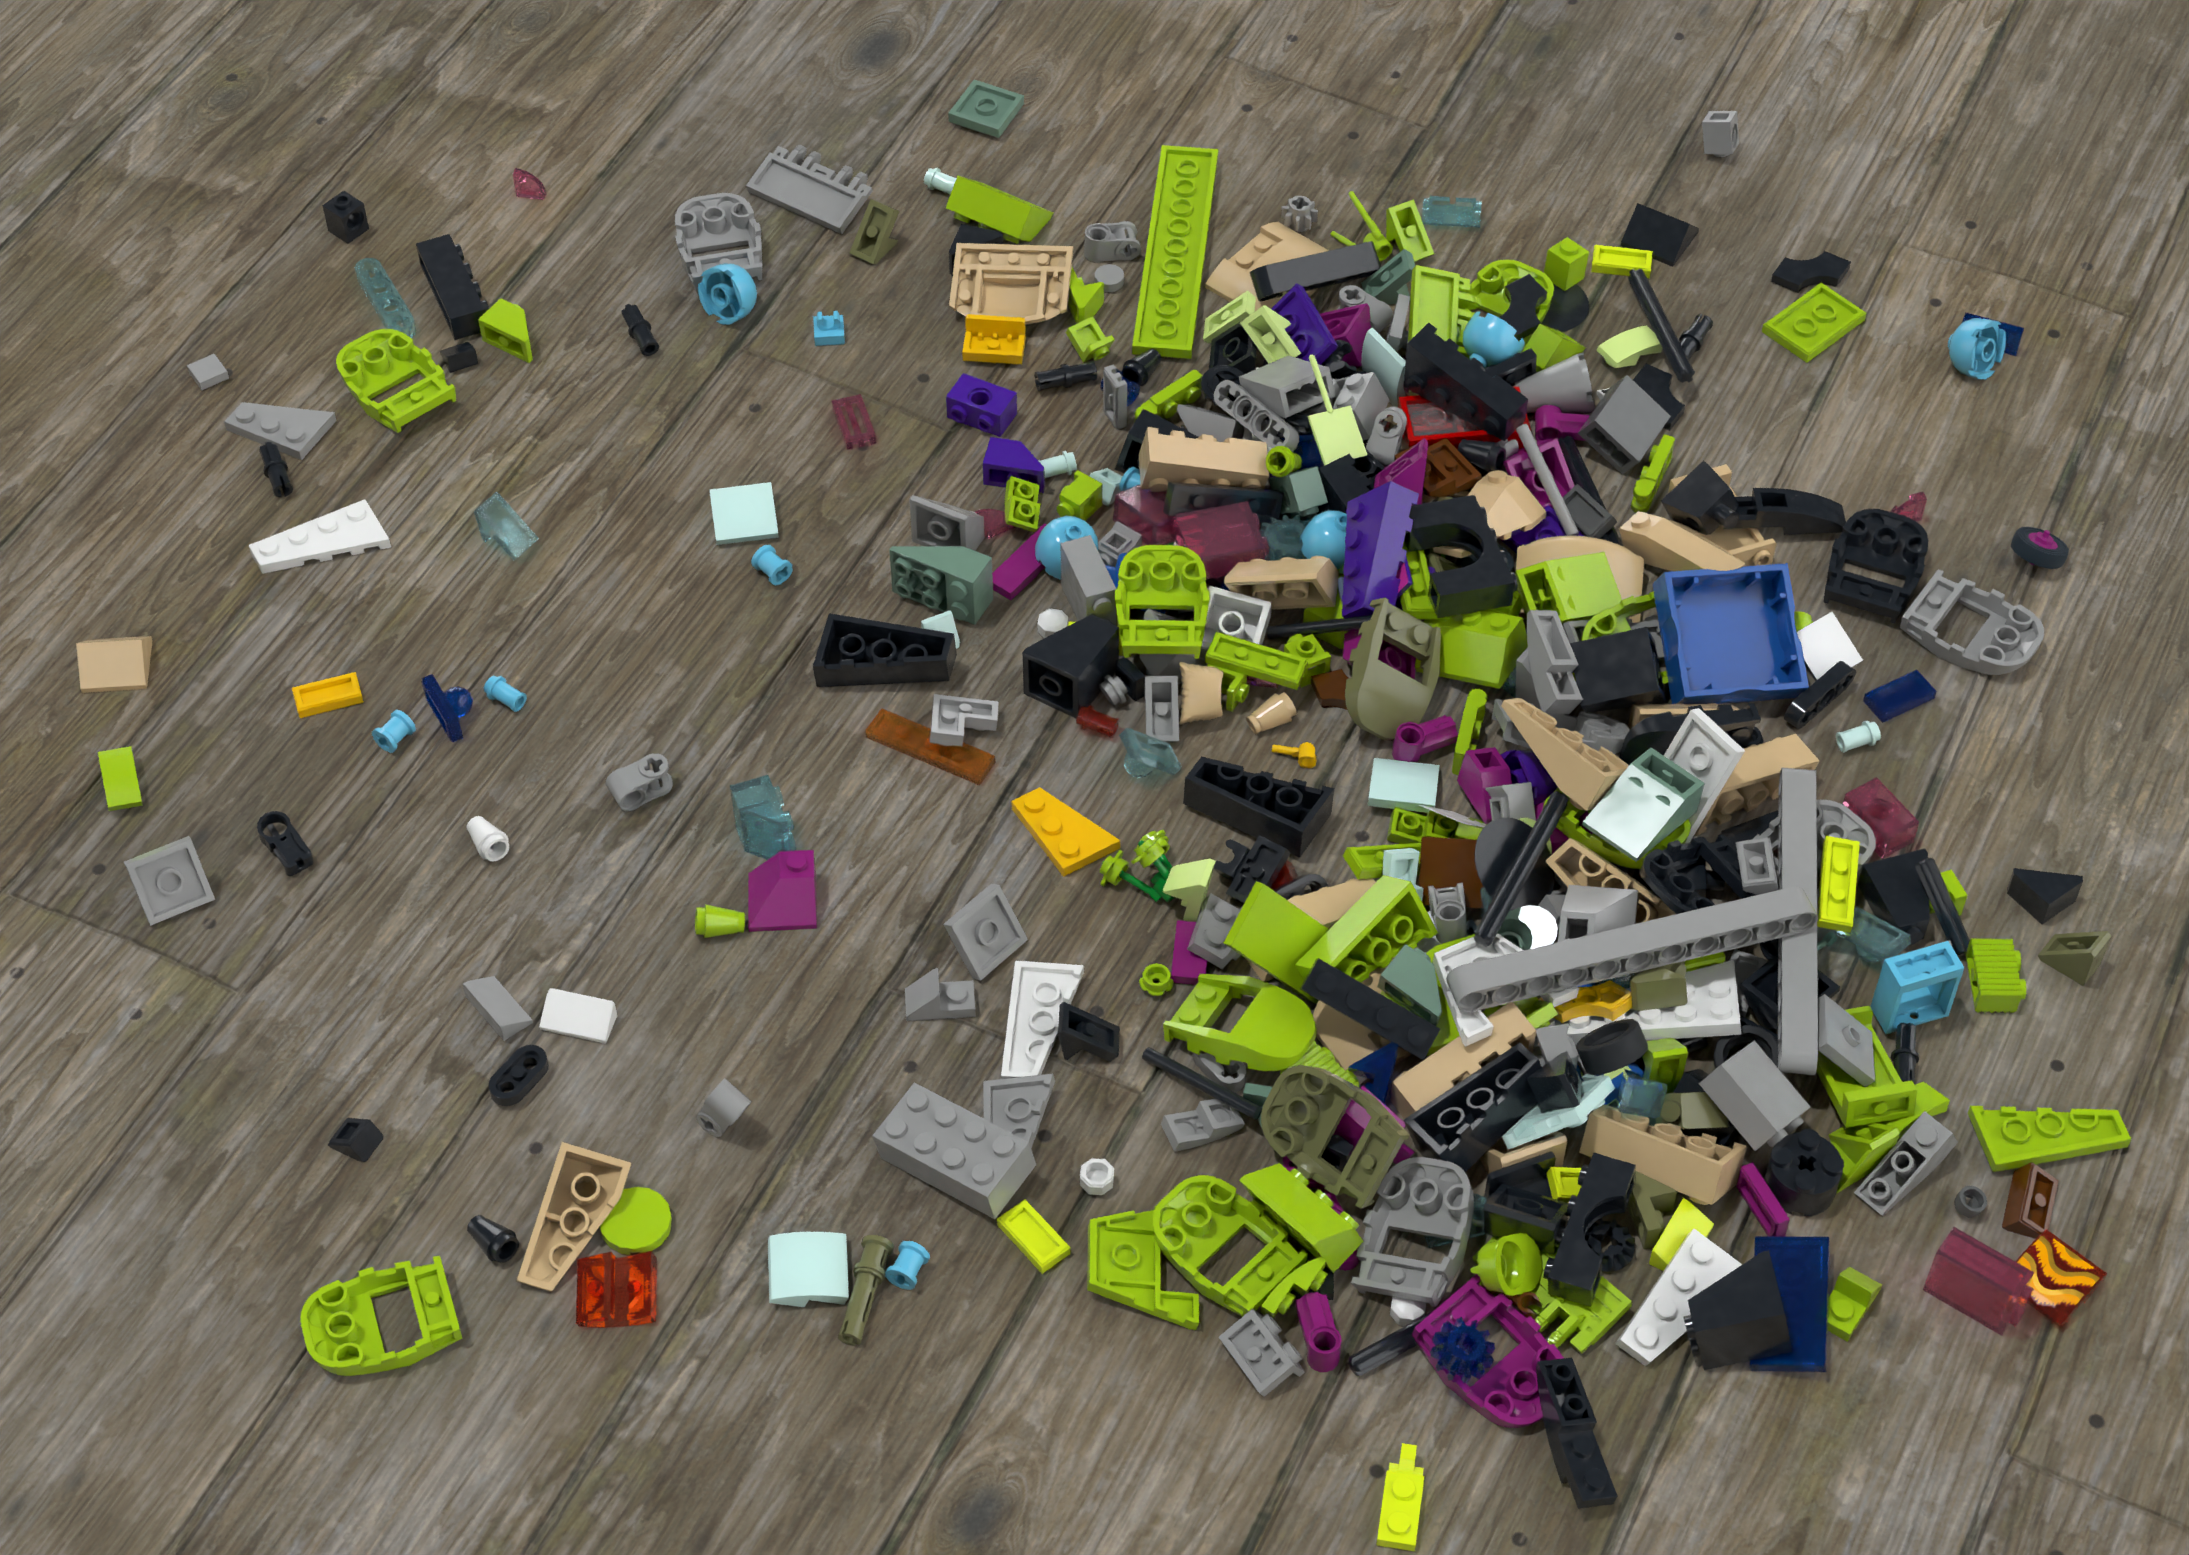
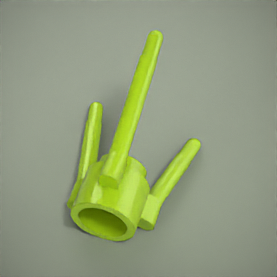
[1330,191,1393,261]

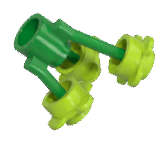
[1100,830,1175,903]

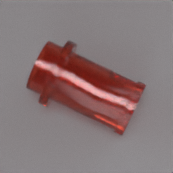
[1076,705,1120,738]

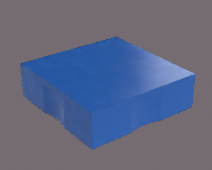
[1652,563,1809,704]

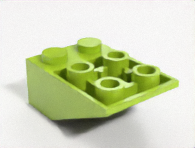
[1515,552,1622,625]

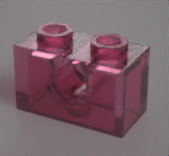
[1842,777,1919,859]

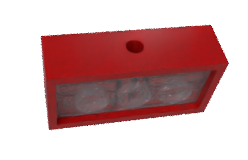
[1398,386,1531,451]

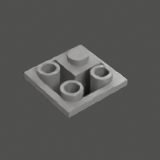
[1558,885,1639,942]

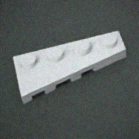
[1001,961,1084,1079]

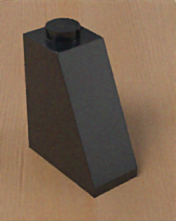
[1857,848,1930,947]

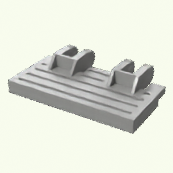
[746,145,873,234]

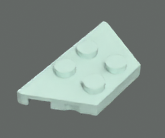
[1502,1074,1615,1149]

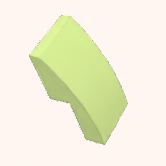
[1596,325,1663,368]

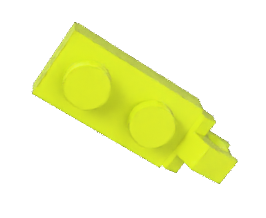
[1376,1443,1425,1552]

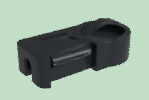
[257,811,314,876]

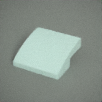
[1361,328,1406,407]
[710,482,779,545]
[1368,758,1440,813]
[768,1232,849,1307]

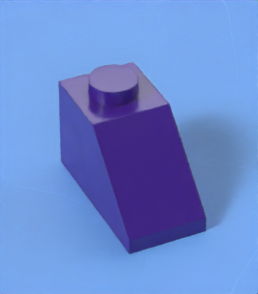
[983,437,1045,493]

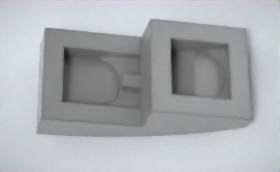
[1161,1099,1245,1152]

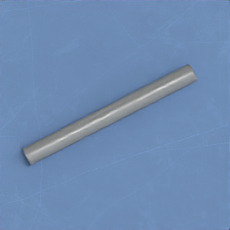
[1516,424,1579,536]

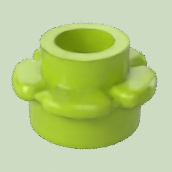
[1139,963,1174,996]

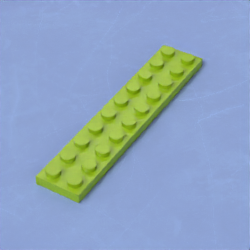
[1132,145,1218,359]

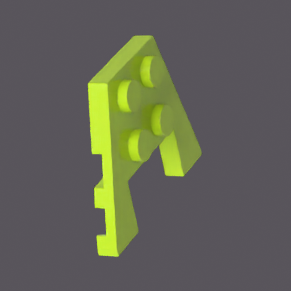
[1087,1206,1199,1330]

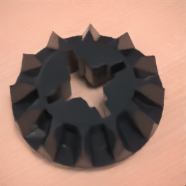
[1201,365,1244,405]
[1585,1218,1635,1272]

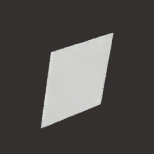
[1797,612,1863,680]
[1419,805,1486,827]

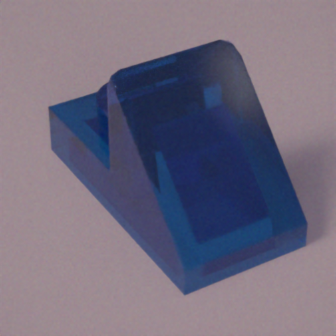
[1348,1042,1399,1104]

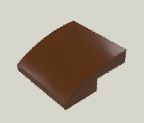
[1394,438,1481,497]
[1419,837,1492,909]

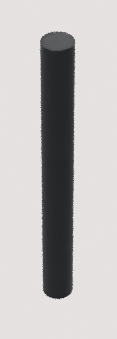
[1267,615,1372,639]
[1142,1047,1262,1120]

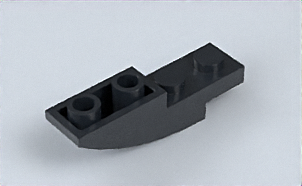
[1723,488,1846,535]
[1536,1357,1618,1509]

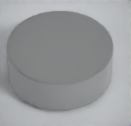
[1095,264,1124,292]

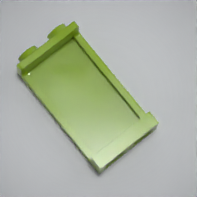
[1816,1006,1917,1128]

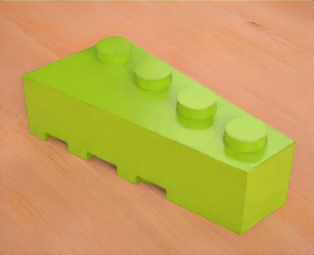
[1295,875,1438,982]

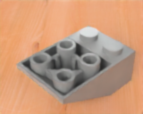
[1298,372,1390,440]

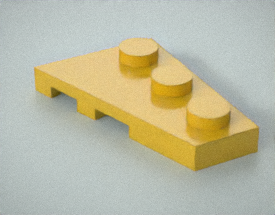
[1011,787,1120,877]

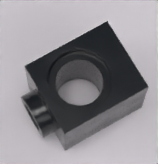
[322,191,369,244]

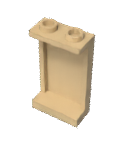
[1668,464,1776,566]

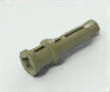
[838,1235,894,1346]

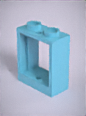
[1870,941,1964,1034]

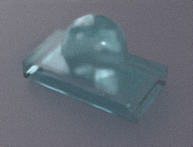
[1119,728,1181,778]
[1834,907,1911,963]

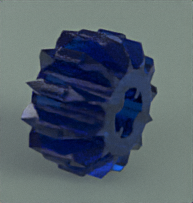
[1430,1316,1495,1384]

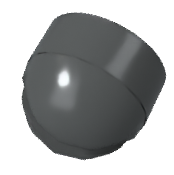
[1954,1186,1987,1218]

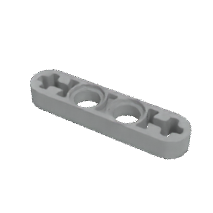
[1214,380,1299,452]

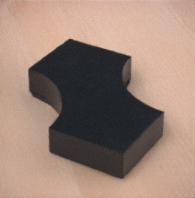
[1771,251,1851,293]
[1499,274,1547,341]
[1633,363,1685,431]

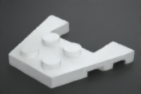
[1433,933,1579,1047]

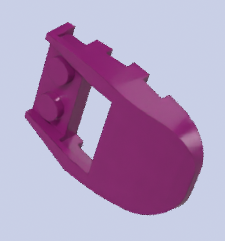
[1412,1274,1564,1428]

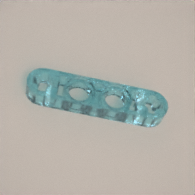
[355,258,416,338]

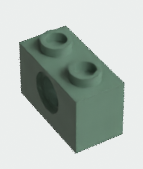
[1269,467,1328,518]

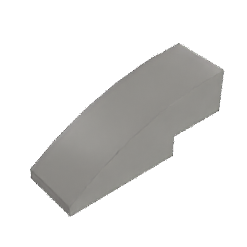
[1527,610,1583,714]

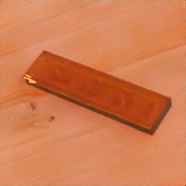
[865,708,996,786]

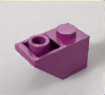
[1457,747,1512,824]

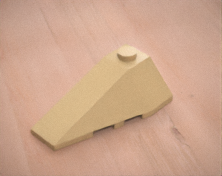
[1433,471,1546,558]
[1619,511,1746,571]
[1501,698,1629,811]

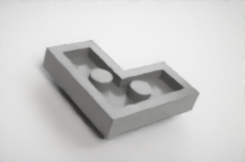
[930,694,999,746]

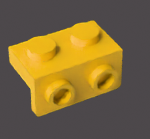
[962,314,1026,365]

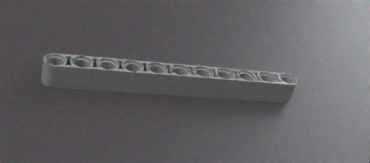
[1778,768,1818,1075]
[1446,886,1818,1012]

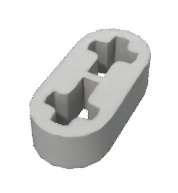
[1193,1051,1246,1093]

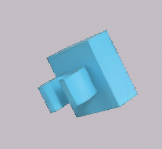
[813,311,845,346]

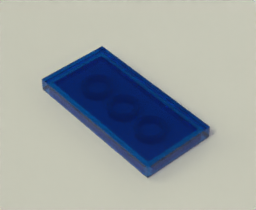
[1749,1236,1830,1372]

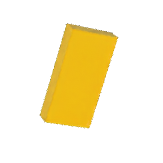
[292,672,364,718]

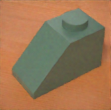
[1377,944,1442,1026]

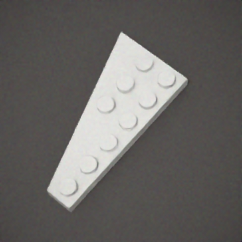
[1534,960,1741,1046]

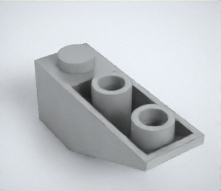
[1854,1111,1958,1216]

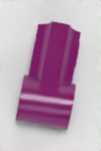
[1535,405,1590,441]
[1392,715,1458,763]
[1295,1292,1342,1372]

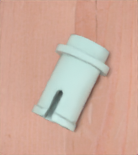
[924,168,957,194]
[1038,451,1077,478]
[1836,721,1881,753]

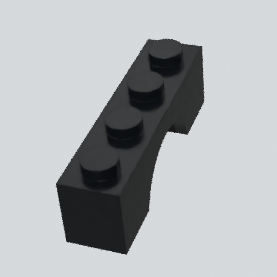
[1543,1153,1636,1307]

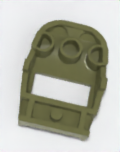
[1345,598,1441,741]
[1261,1065,1410,1209]

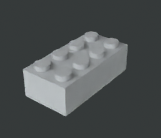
[872,1082,1036,1219]

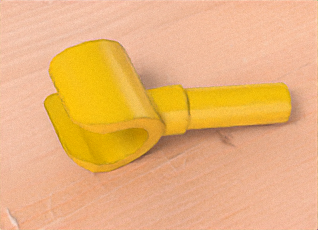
[1272,742,1317,768]

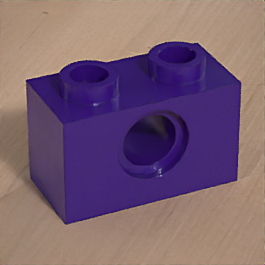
[946,373,1017,437]

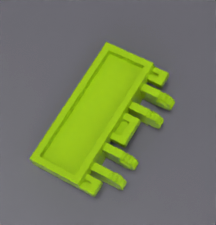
[1408,265,1481,359]
[1472,1236,1632,1355]

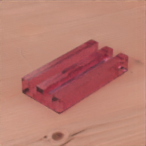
[832,394,877,450]

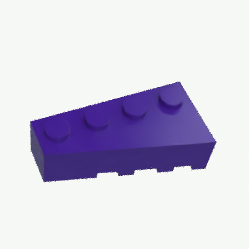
[1342,481,1419,618]

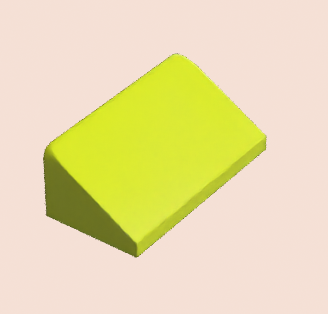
[1649,1198,1714,1271]

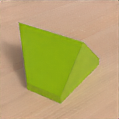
[1828,1123,1900,1194]

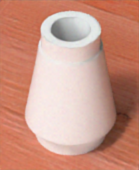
[467,816,509,861]

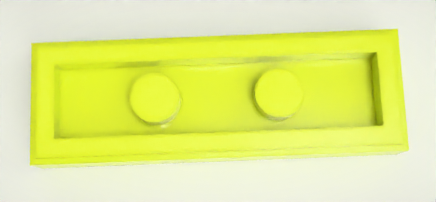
[1817,836,1860,933]

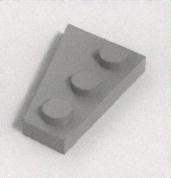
[224,402,337,460]
[983,1073,1055,1148]

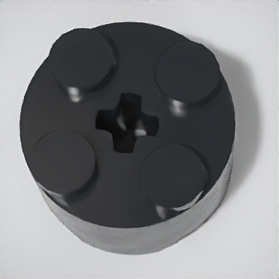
[1765,1129,1844,1216]

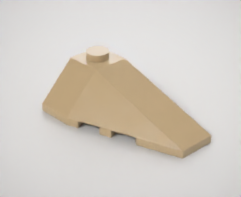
[517,1142,631,1292]

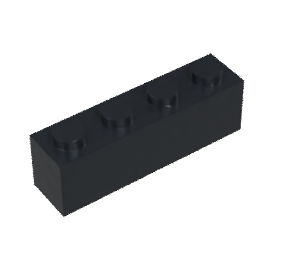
[416,234,489,340]

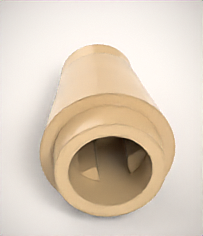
[1246,692,1297,734]

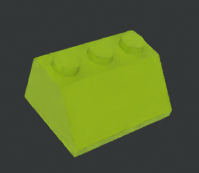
[946,175,1054,244]
[1415,610,1528,689]
[1239,1163,1364,1273]

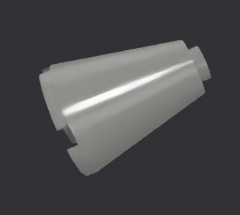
[1515,353,1595,413]

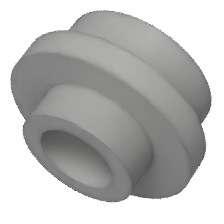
[1099,675,1128,706]

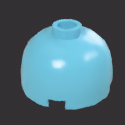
[698,263,757,325]
[1463,311,1525,368]
[1948,318,2006,380]
[1300,510,1347,573]
[1035,516,1099,580]

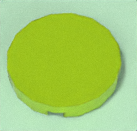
[600,1187,672,1255]

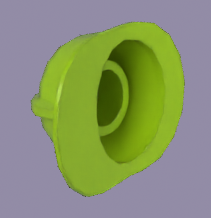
[1470,1233,1542,1296]

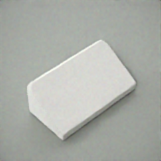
[539,988,617,1044]

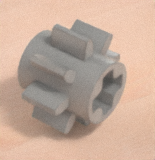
[1281,196,1318,232]

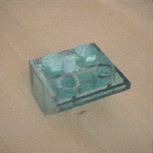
[730,775,796,860]

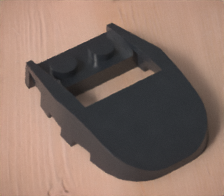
[1824,509,1929,624]
[1619,704,1761,765]
[1639,834,1756,914]

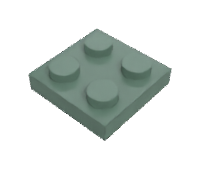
[948,80,1024,138]

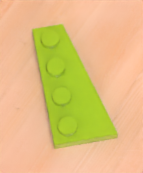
[1968,1105,2131,1172]

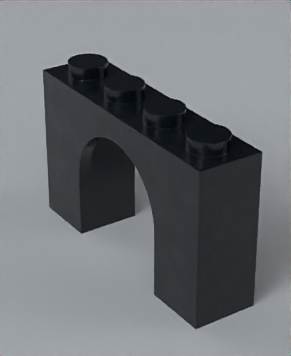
[1404,495,1518,618]

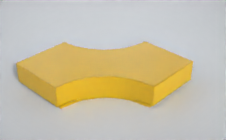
[1538,980,1632,1023]

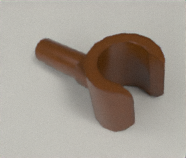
[1490,1291,1542,1320]

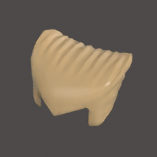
[1179,662,1223,725]

